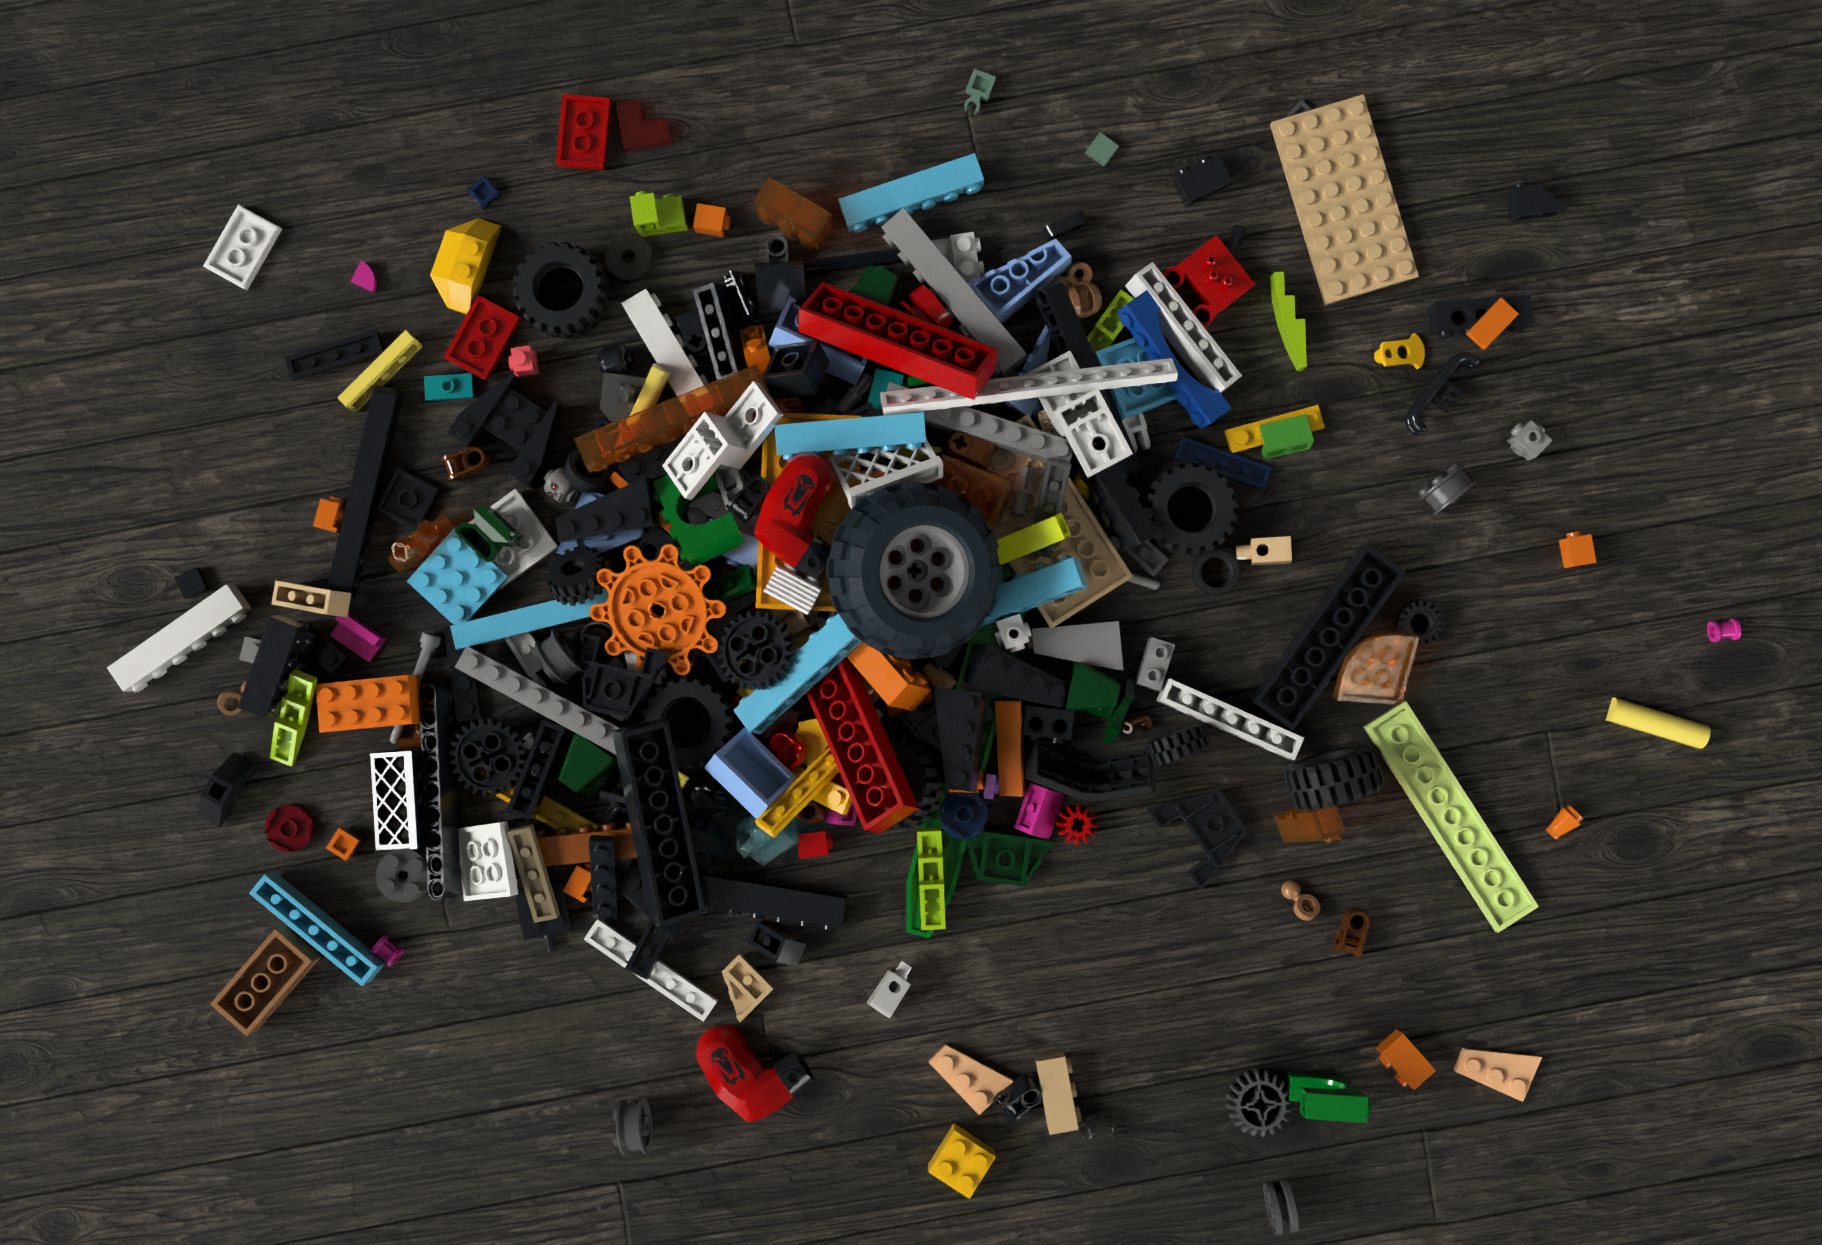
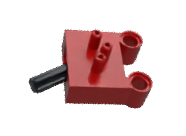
[1163,224,1255,329]

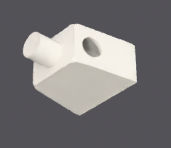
[867,961,913,1018]

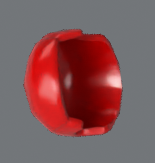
[770,732,807,769]

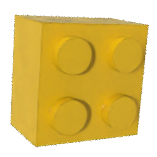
[928,1123,996,1199]

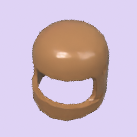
[1064,282,1102,319]

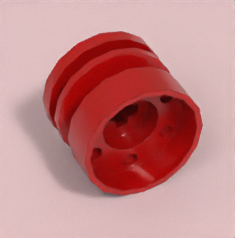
[893,285,953,329]

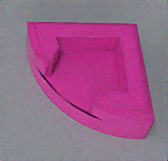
[351,260,377,293]

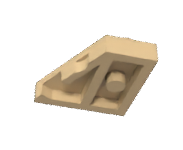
[722,954,774,1022]

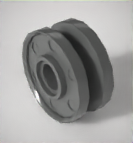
[1263,1178,1299,1236]

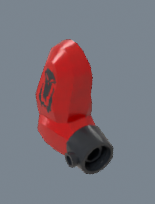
[754,452,837,580]
[695,1024,815,1122]

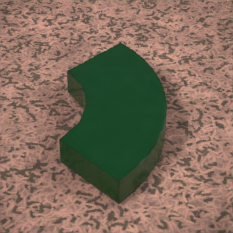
[1103,678,1135,744]

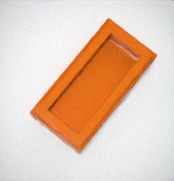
[1466,297,1519,350]

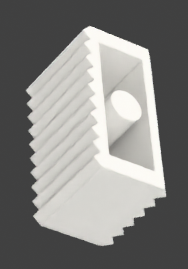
[764,564,822,616]

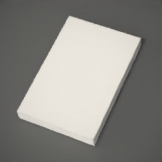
[203,204,282,290]

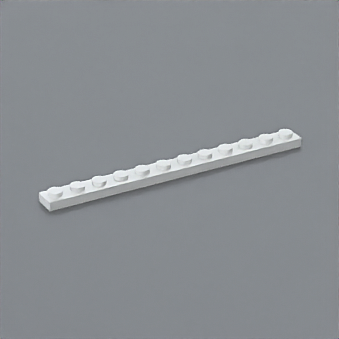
[880,358,1178,415]

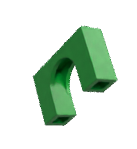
[653,463,745,568]
[1285,1071,1372,1123]

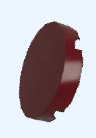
[264,804,315,853]

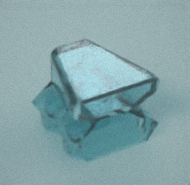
[735,815,799,866]

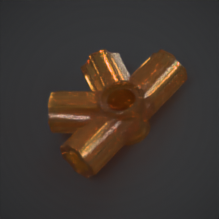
[387,513,457,574]

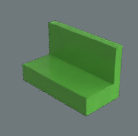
[1259,414,1314,460]

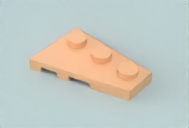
[929,1044,1014,1115]
[1453,1048,1542,1102]

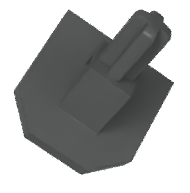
[600,371,647,423]

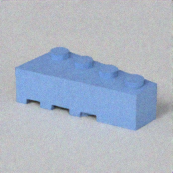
[966,239,1072,324]
[768,296,868,385]

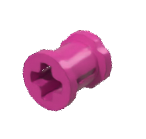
[1707,618,1741,642]
[371,935,404,967]

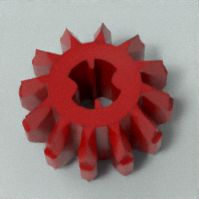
[1056,803,1098,845]

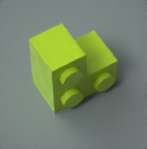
[629,191,688,238]

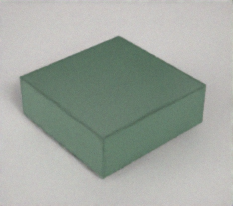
[1085,132,1119,167]

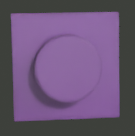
[980,773,999,799]

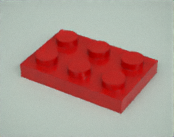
[556,94,612,171]
[443,295,521,381]

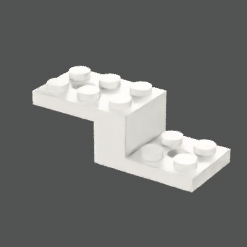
[1026,351,1133,478]
[662,381,784,500]

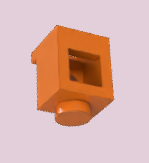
[313,496,346,533]
[563,862,592,903]

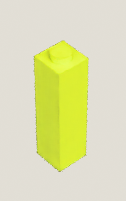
[997,512,1071,565]

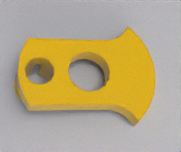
[1374,333,1425,369]

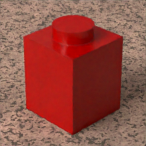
[796,829,833,859]

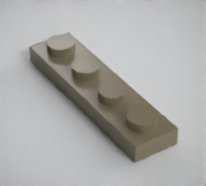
[507,824,560,923]

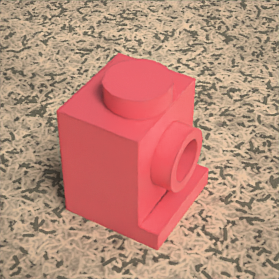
[508,345,539,377]

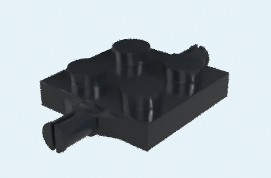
[515,881,573,952]

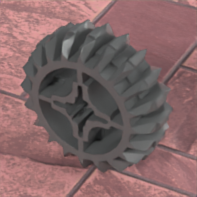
[1226,1069,1293,1137]

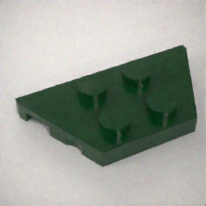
[965,830,1054,887]

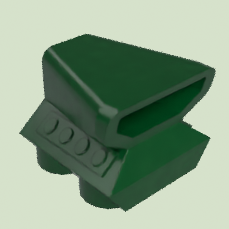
[848,265,909,308]
[455,503,523,562]
[1063,661,1121,719]
[554,733,618,798]

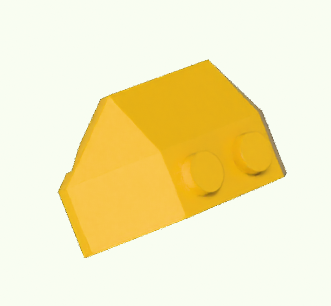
[430,218,502,314]

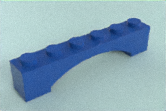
[1117,290,1231,430]

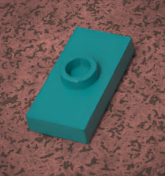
[424,373,475,401]

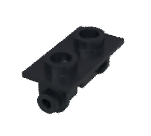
[722,270,760,322]

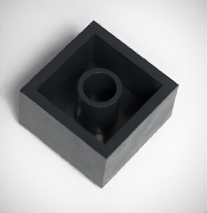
[762,340,830,400]

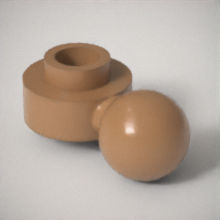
[1051,261,1092,285]
[217,681,247,716]
[1281,880,1320,921]

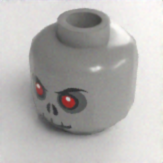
[543,468,579,503]

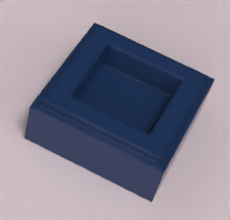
[467,175,501,210]

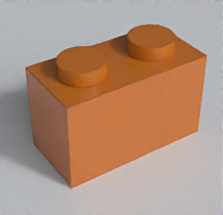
[1375,1029,1436,1090]

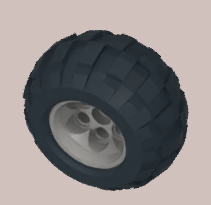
[826,482,1002,659]

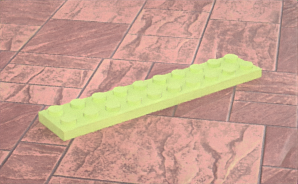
[1363,701,1539,933]

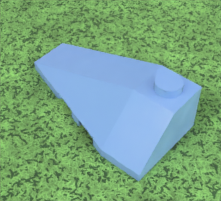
[1003,325,1051,417]

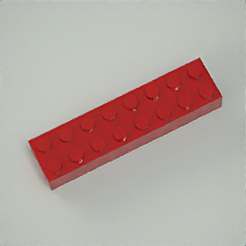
[798,282,998,400]
[806,657,919,833]

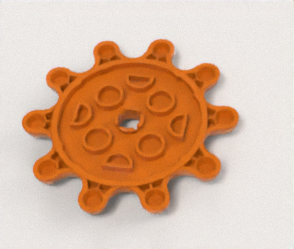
[589,544,726,675]

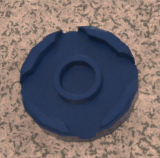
[939,792,988,840]

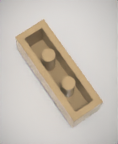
[271,580,351,617]
[1035,1052,1082,1135]

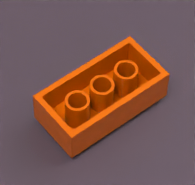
[846,641,932,711]
[316,675,421,733]

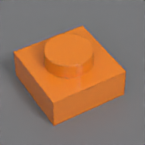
[326,827,362,861]

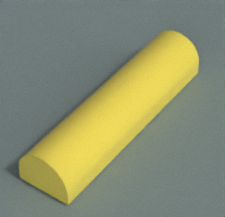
[338,330,423,413]
[614,363,671,458]
[1606,697,1711,749]

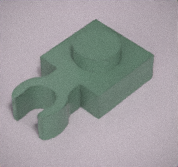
[964,69,996,115]

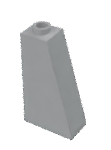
[1027,621,1123,670]

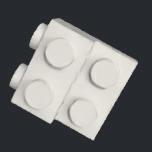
[931,232,985,282]

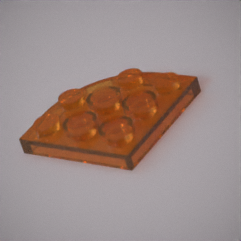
[1333,632,1420,705]

